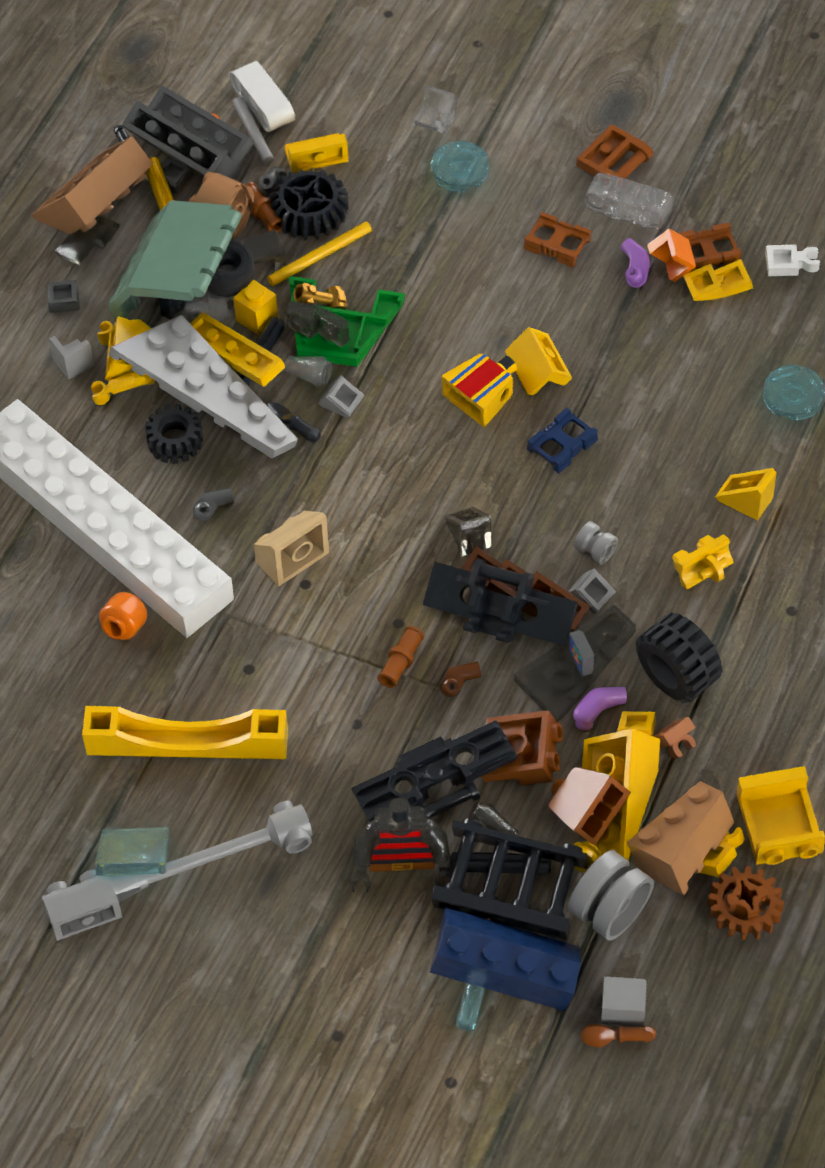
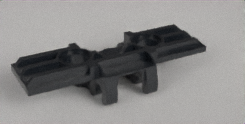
[423,559,578,646]
[351,720,518,827]

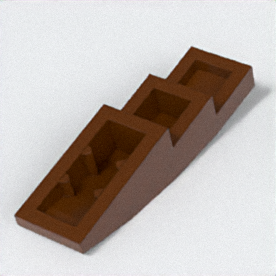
[460,546,590,632]

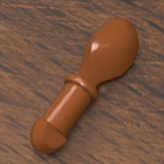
[580,1024,656,1047]

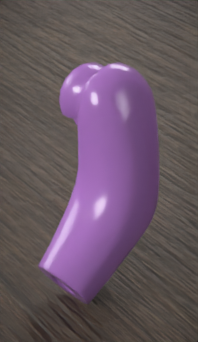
[621,238,650,288]
[573,687,627,731]

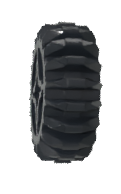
[269,167,349,241]

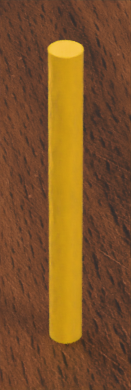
[267,221,372,287]

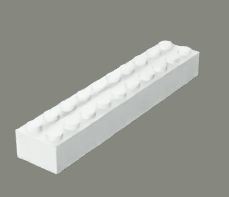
[0,399,234,638]

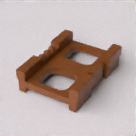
[524,212,592,268]
[679,222,742,272]

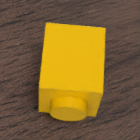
[233,279,278,336]

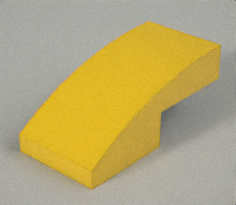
[683,259,753,301]

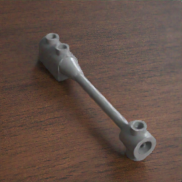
[42,801,313,941]

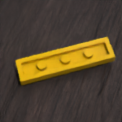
[190,312,285,387]

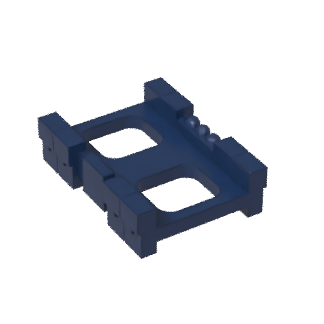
[527,408,598,474]

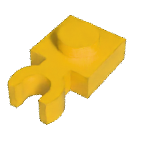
[700,827,745,877]

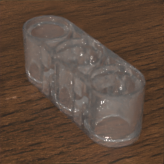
[583,173,674,229]

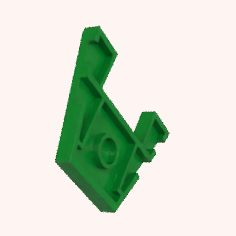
[289,276,405,367]

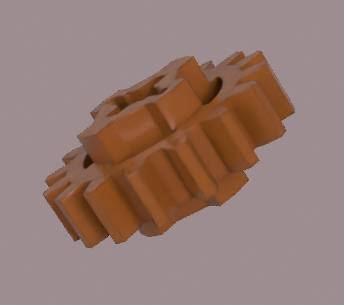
[708,866,784,940]

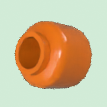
[99,592,148,640]

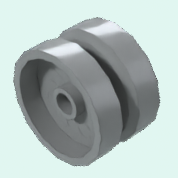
[568,850,654,941]

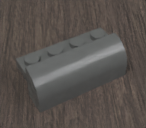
[121,85,254,179]

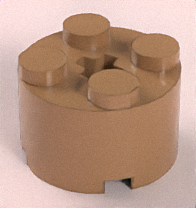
[189,171,254,239]

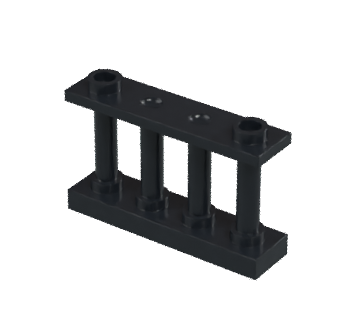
[431,819,588,941]

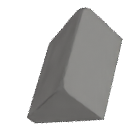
[318,376,364,418]
[568,568,616,614]

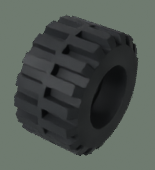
[635,612,723,703]

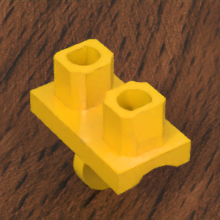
[672,534,733,590]

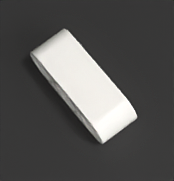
[230,61,295,132]

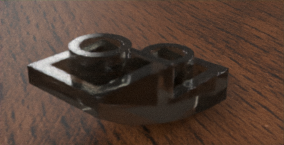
[55,215,120,266]
[286,301,350,348]

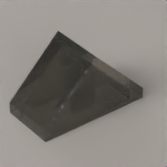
[444,506,492,556]

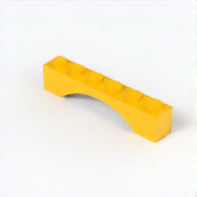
[82,706,288,759]

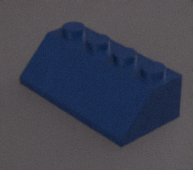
[429,908,581,1011]

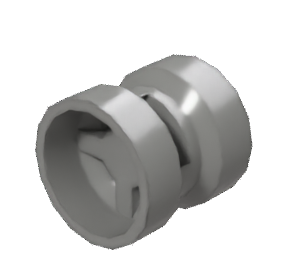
[574,521,618,565]

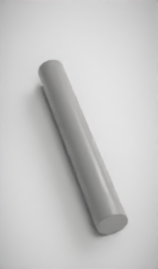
[233,97,274,165]

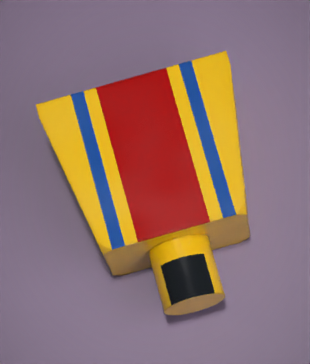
[442,354,517,428]

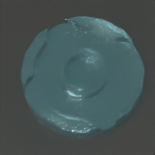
[431,141,489,192]
[763,365,825,420]

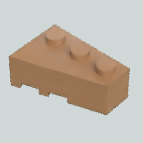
[627,781,734,896]

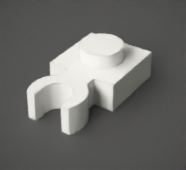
[765,245,820,276]

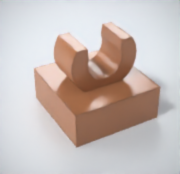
[654,716,696,759]

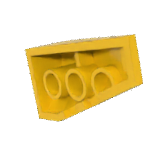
[582,728,660,861]

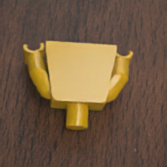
[91,316,155,405]

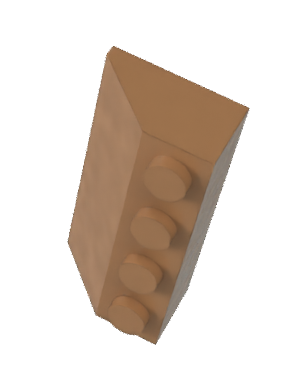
[31,136,153,235]

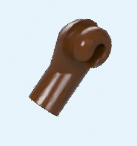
[440,661,481,697]

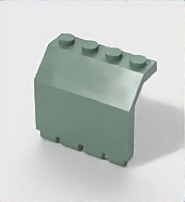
[109,200,242,321]

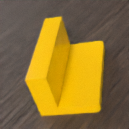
[284,133,349,173]
[505,327,572,396]

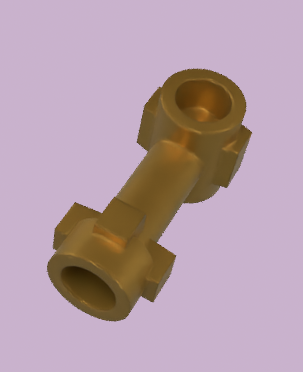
[293,283,348,310]

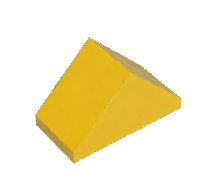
[715,468,777,521]

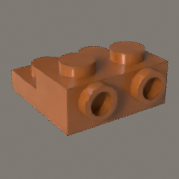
[481,710,563,785]

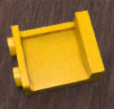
[736,766,825,865]

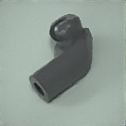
[259,167,287,192]
[193,488,234,521]

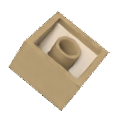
[253,511,329,587]

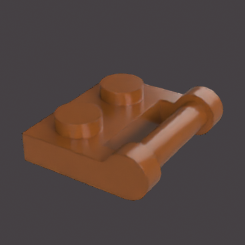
[576,124,654,192]

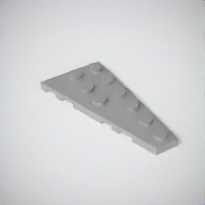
[109,315,298,458]

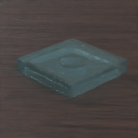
[96,827,170,875]

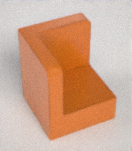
[647,228,696,282]

